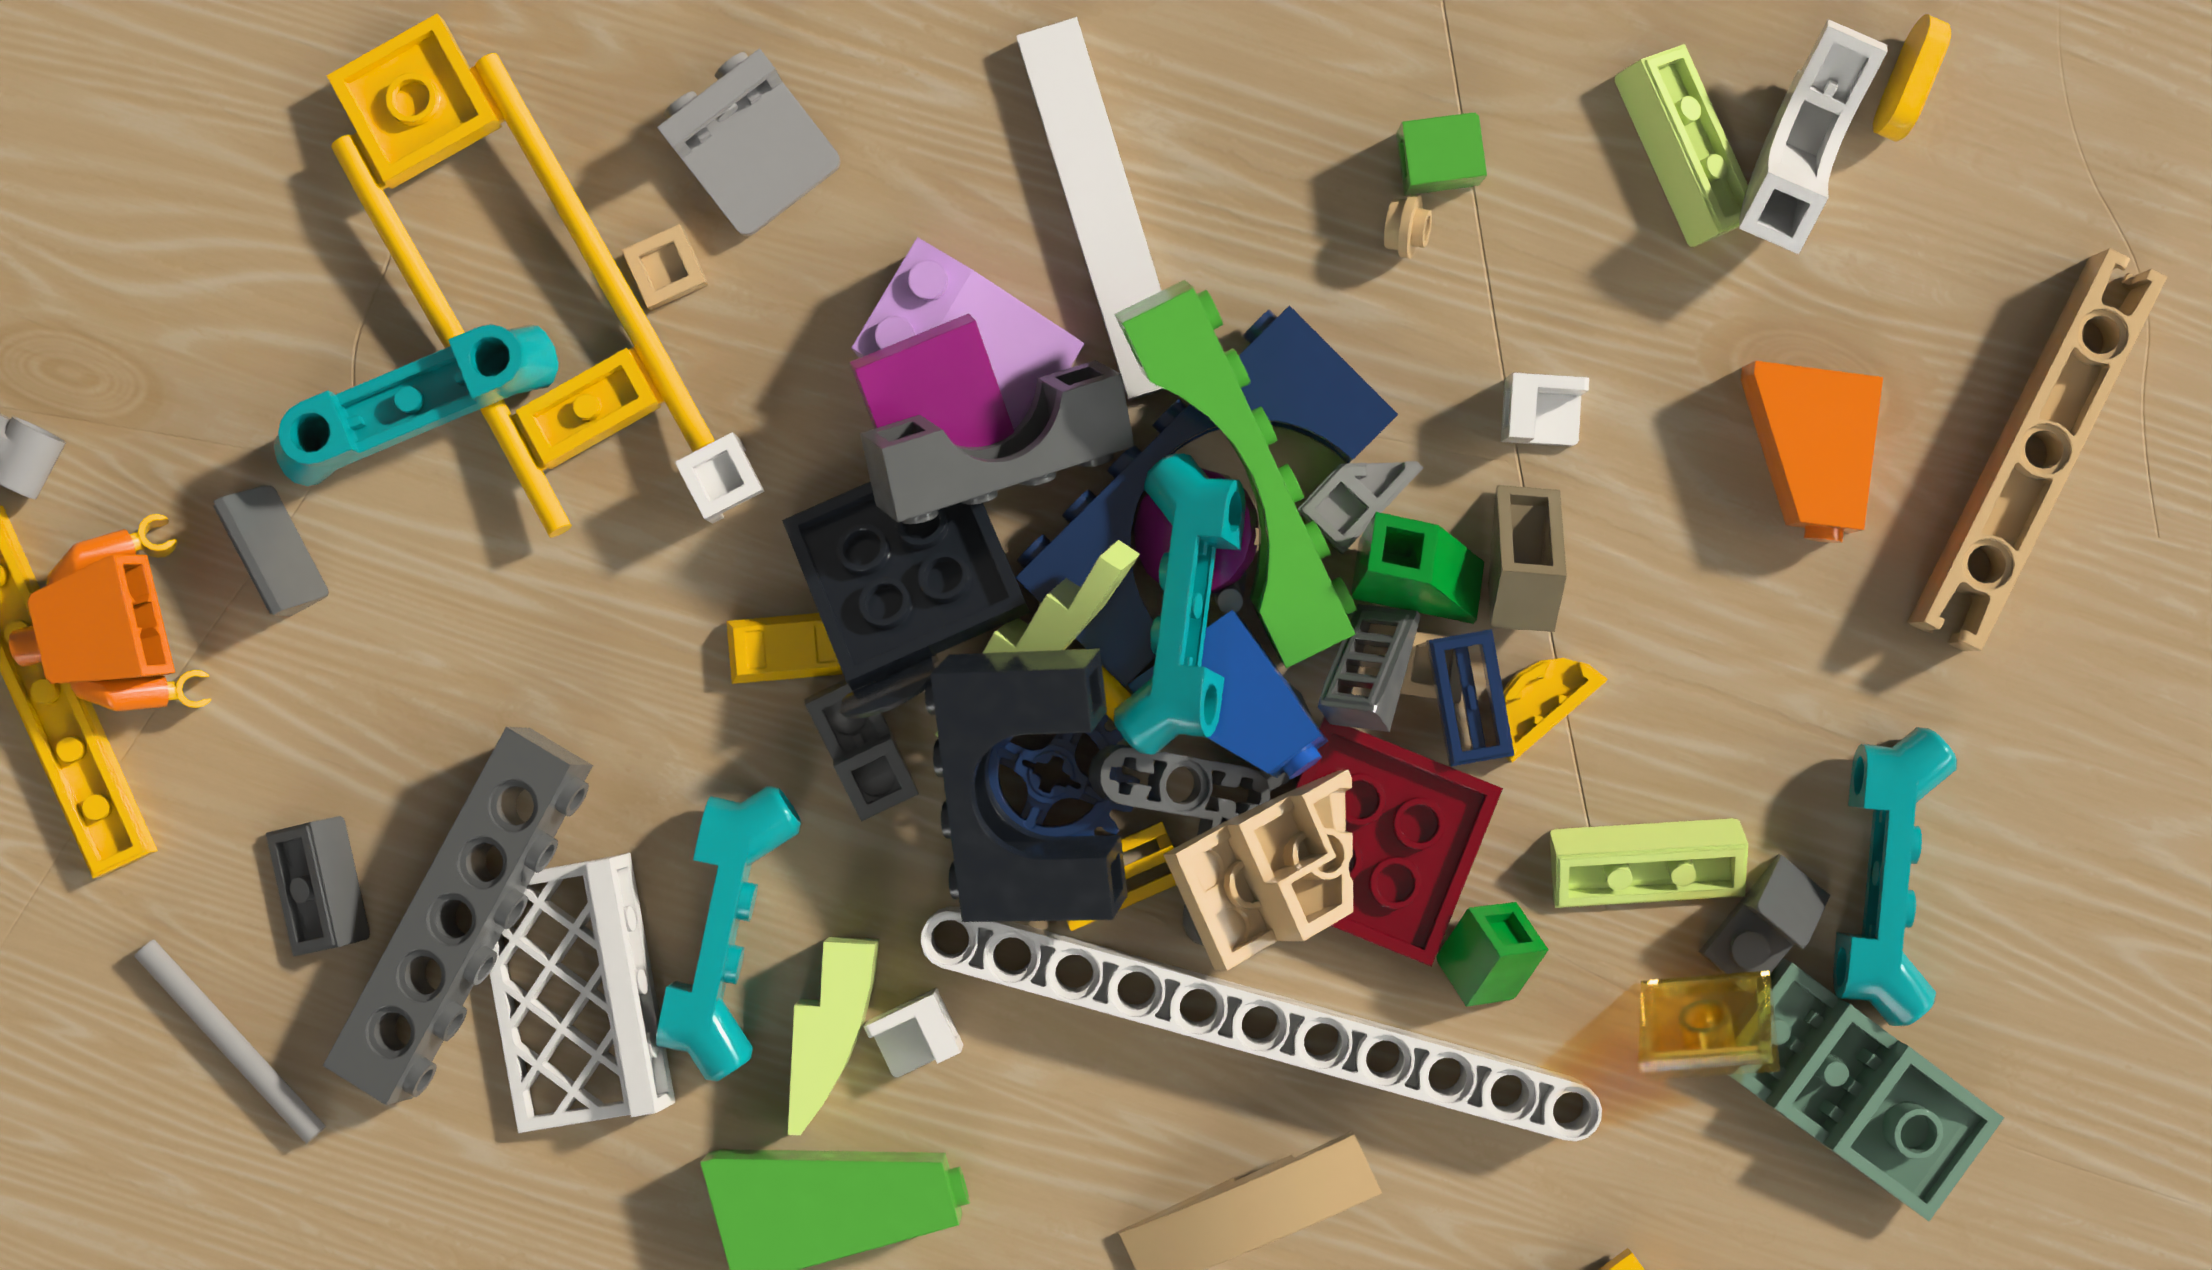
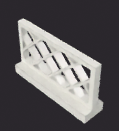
[490,853,676,1133]

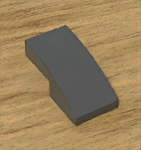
[805,680,919,822]

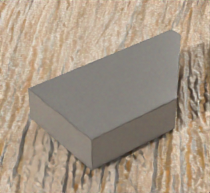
[1297,461,1423,554]

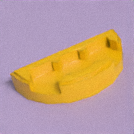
[1503,658,1608,763]

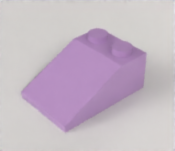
[851,237,1085,429]

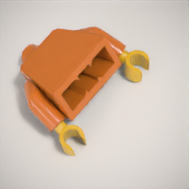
[9,514,211,711]

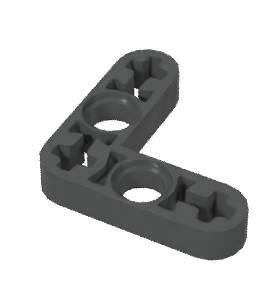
[1089,744,1270,946]

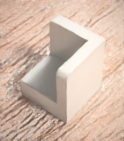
[1501,373,1589,447]
[675,432,764,523]
[863,988,964,1077]

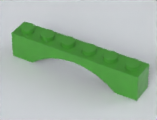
[1114,280,1357,668]

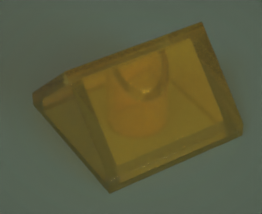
[1638,970,1780,1080]

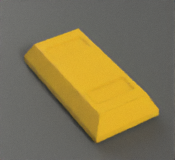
[726,613,843,684]

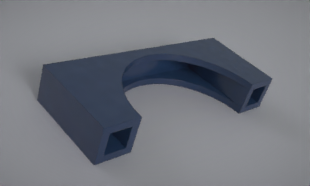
[1015,305,1399,687]

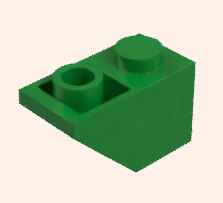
[1351,512,1484,624]

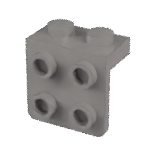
[657,48,840,236]

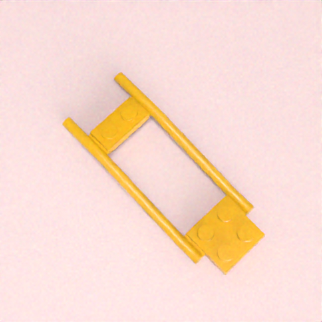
[326,13,715,538]

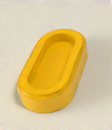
[1873,14,1951,142]

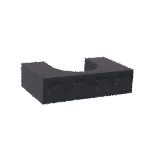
[925,649,1128,922]

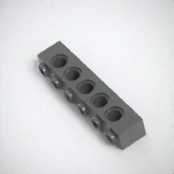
[323,727,593,1105]

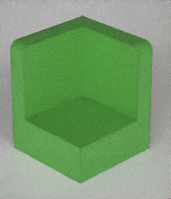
[1396,112,1487,196]

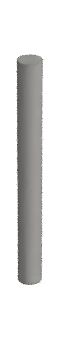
[134,939,326,1144]

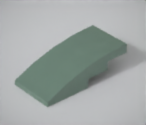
[1708,958,2004,1221]

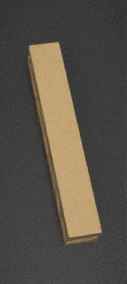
[1907,248,2167,651]

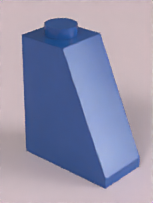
[1128,610,1328,779]

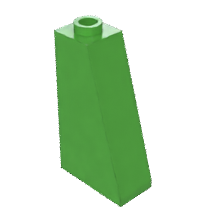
[700,1149,970,1270]

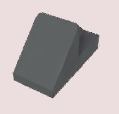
[1698,854,1831,995]

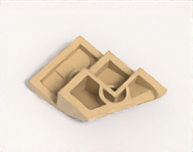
[1163,769,1353,971]

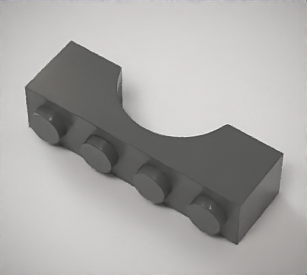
[860,360,1135,524]

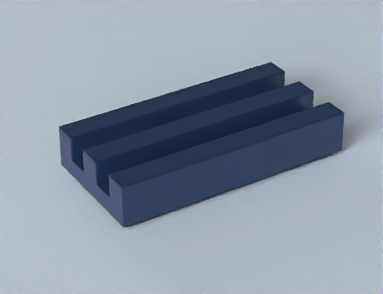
[1427,629,1515,767]

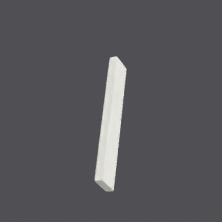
[1016,17,1166,401]

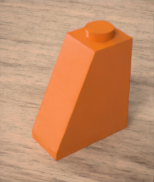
[1740,361,1883,543]

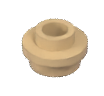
[1384,194,1432,259]

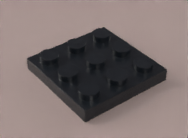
[782,481,1031,691]

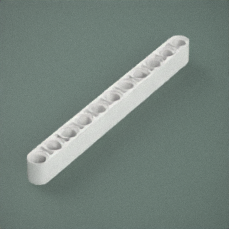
[921,906,1602,1141]

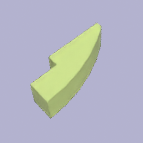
[788,937,880,1136]

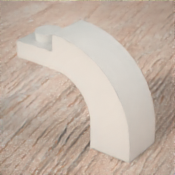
[1739,19,1887,254]

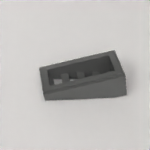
[1318,604,1421,732]

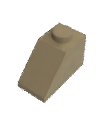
[1488,485,1567,632]

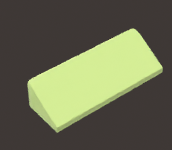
[1614,44,1748,247]
[1550,818,1748,908]

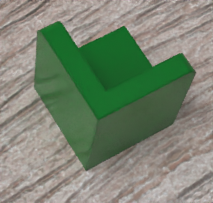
[1436,902,1549,1007]

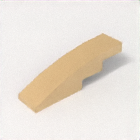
[1119,1131,1382,1270]

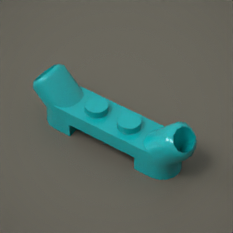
[274,324,559,486]
[1114,454,1246,755]
[1833,727,1957,1027]
[656,785,801,1082]

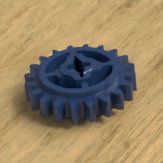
[988,714,1140,837]

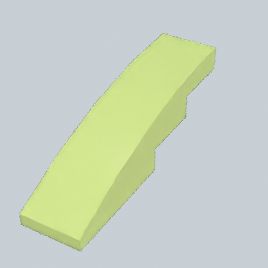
[935,540,1140,737]

